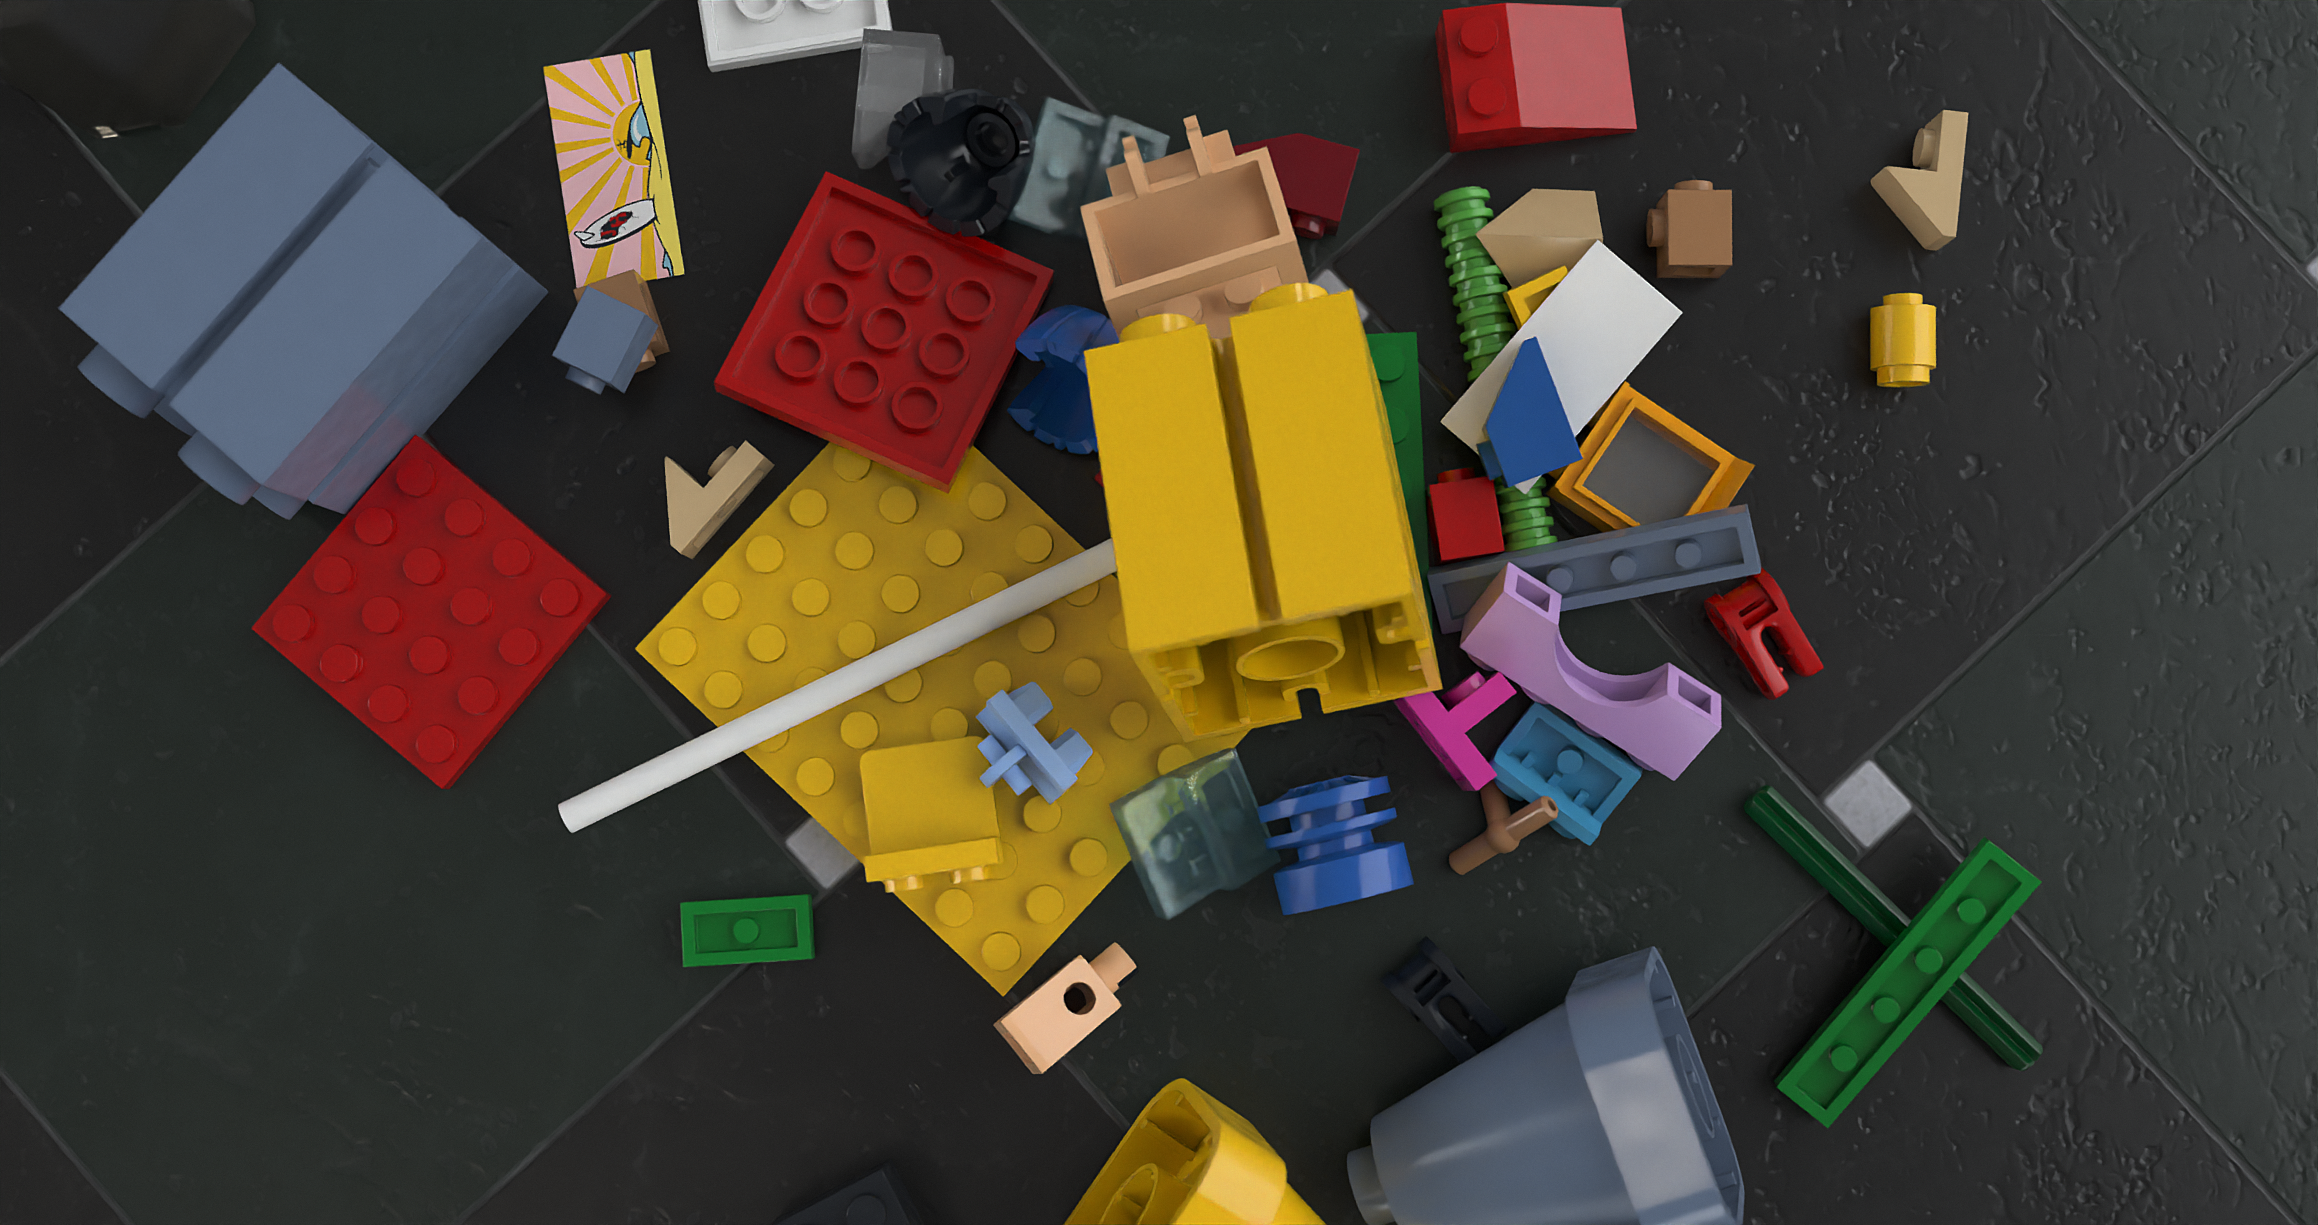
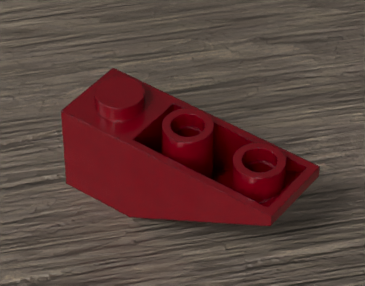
[1233,133,1360,239]

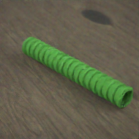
[1433,186,1558,553]

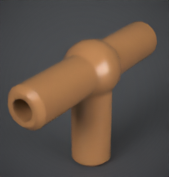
[1449,779,1558,875]

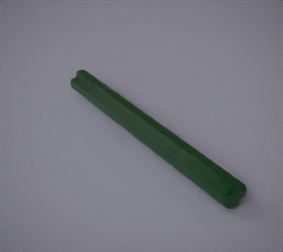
[1743,785,2043,1072]

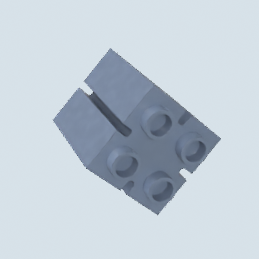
[59,63,549,520]

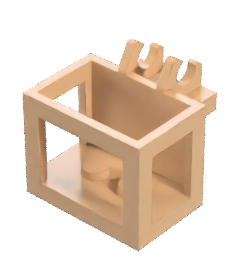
[1080,115,1309,339]

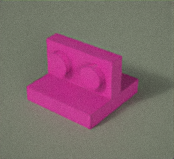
[1392,671,1516,791]

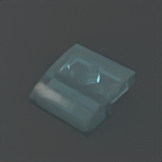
[1007,97,1170,245]
[1109,748,1281,920]

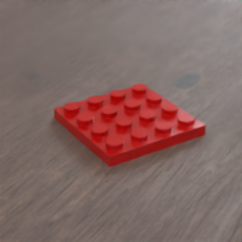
[714,171,1055,494]
[251,435,612,789]

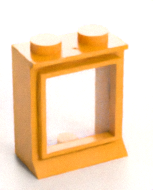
[1545,381,1755,533]

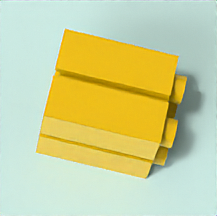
[1084,283,1443,743]

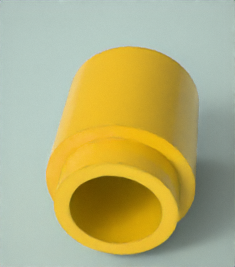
[1870,293,1936,387]

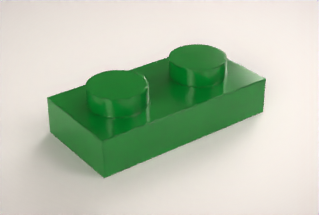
[680,894,815,967]

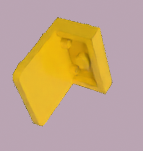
[859,736,1004,893]

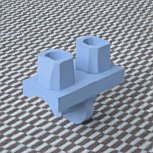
[976,681,1093,805]

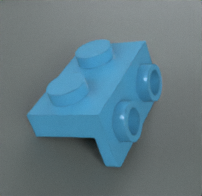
[1489,700,1643,845]

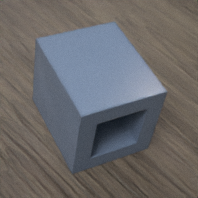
[552,286,659,395]

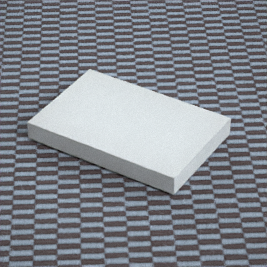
[698,0,894,72]

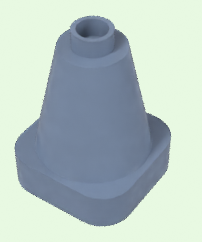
[1347,946,1745,1225]

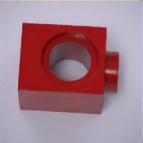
[1425,468,1505,566]

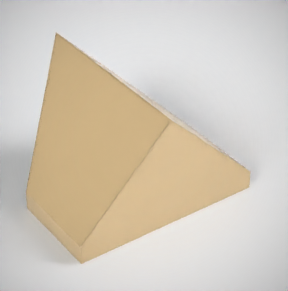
[1475,189,1603,288]

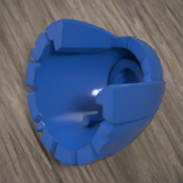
[1007,305,1119,454]

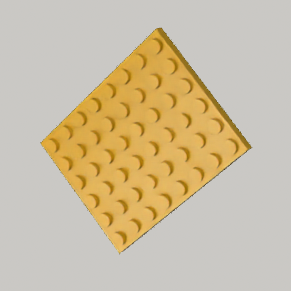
[635,442,1251,997]

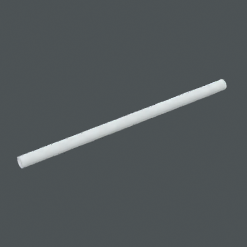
[558,538,1117,833]

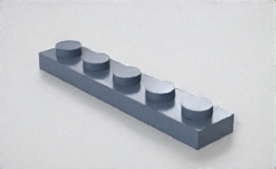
[1427,504,1761,634]

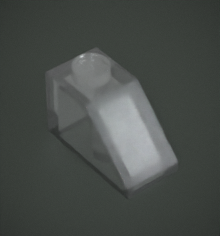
[852,28,954,169]

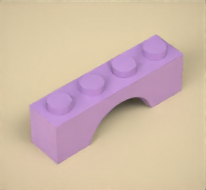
[1459,562,1721,781]

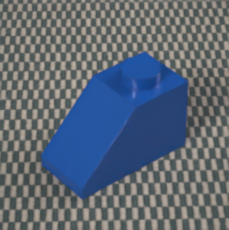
[1476,336,1583,489]

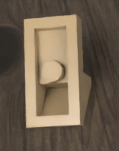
[1871,110,1968,251]
[665,440,775,559]

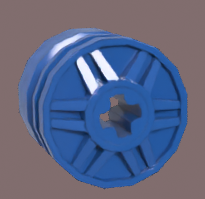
[1257,775,1414,915]

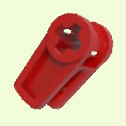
[1704,567,1824,700]

